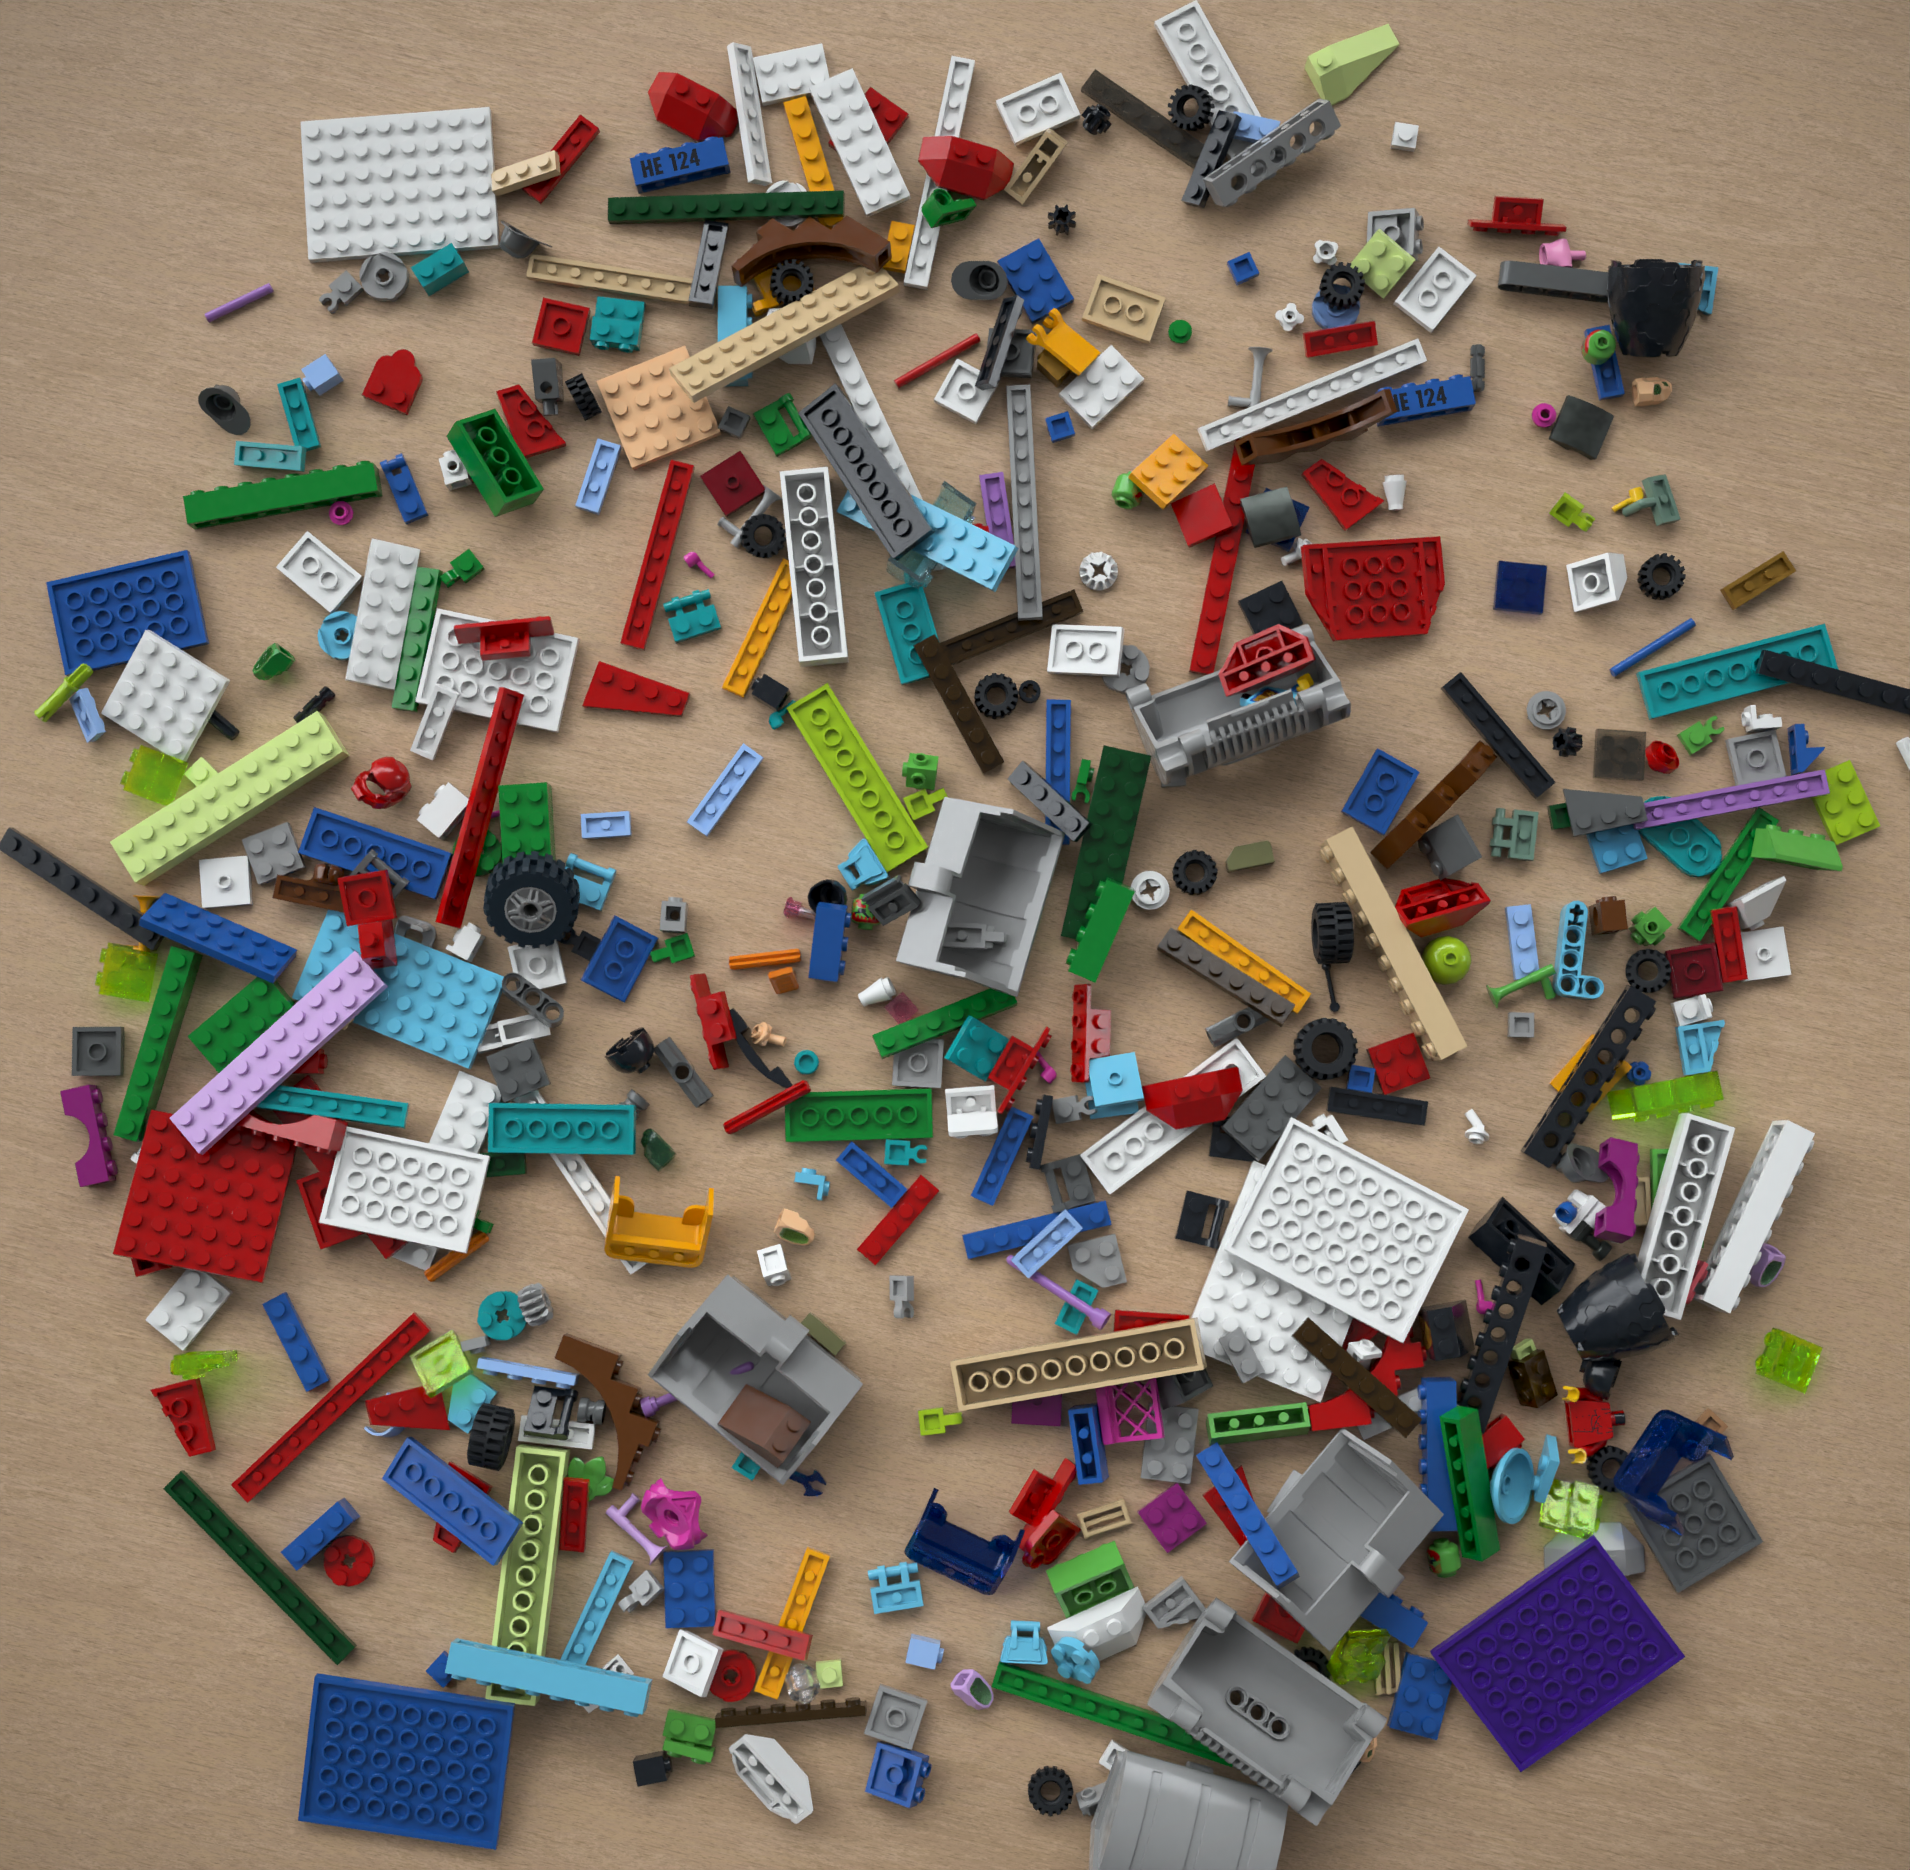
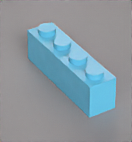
[718,286,753,387]

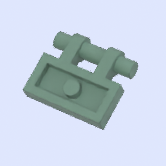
[1490,808,1539,861]

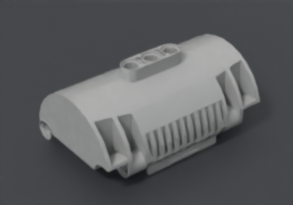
[1125,624,1351,785]
[1147,1597,1387,1826]

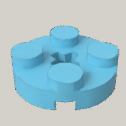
[317,611,357,660]
[1051,1637,1100,1684]

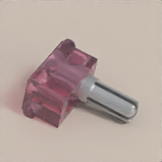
[783,897,816,920]

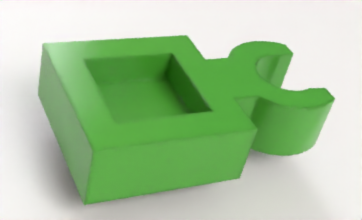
[1677,716,1724,755]

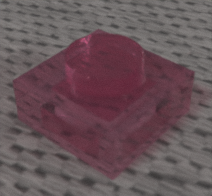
[884,992,919,1024]

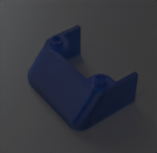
[1613,1409,1734,1536]
[904,1488,1025,1595]

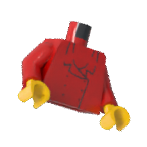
[1562,1386,1625,1464]

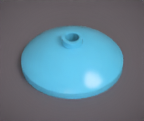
[1490,1448,1534,1524]

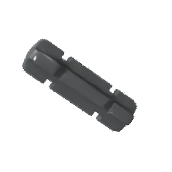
[1470,344,1485,392]

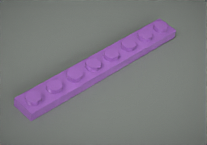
[1633,769,1830,830]

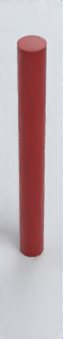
[894,333,981,389]

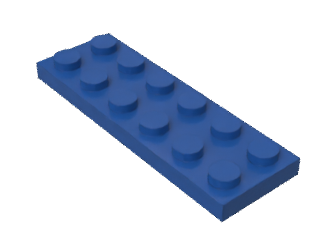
[298,807,453,900]
[139,893,297,983]
[382,1437,523,1566]

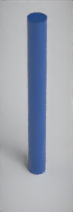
[1609,618,1696,677]

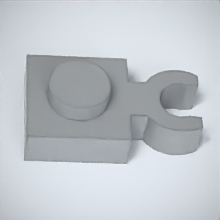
[319,270,364,314]
[1052,1095,1097,1124]

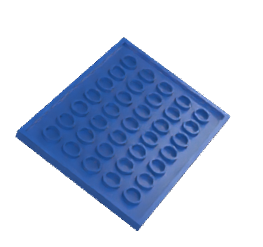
[298,1673,515,1850]

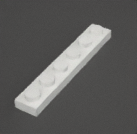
[727,42,772,186]

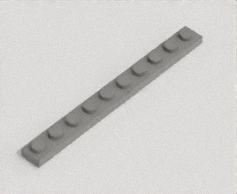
[1006,385,1043,621]

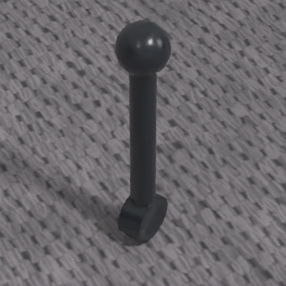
[1322,964,1340,1012]

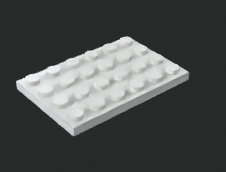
[415,608,579,733]
[319,1127,490,1254]

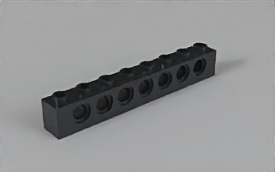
[1521,985,1657,1168]
[1457,1233,1547,1434]

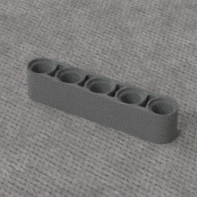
[1498,261,1608,303]

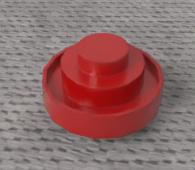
[1645,740,1680,774]

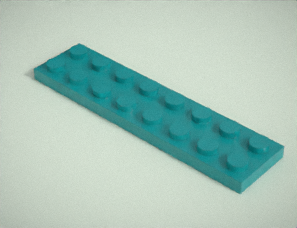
[1636,623,1839,720]

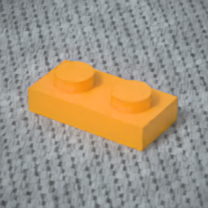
[883,221,915,274]

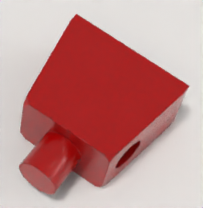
[358,920,398,969]

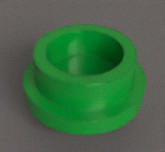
[1168,320,1192,344]

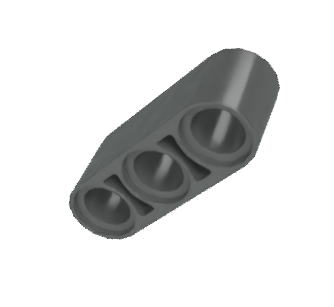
[502,973,564,1028]

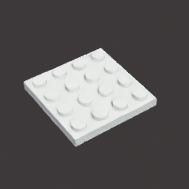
[101,630,230,764]

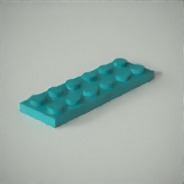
[488,1103,636,1155]

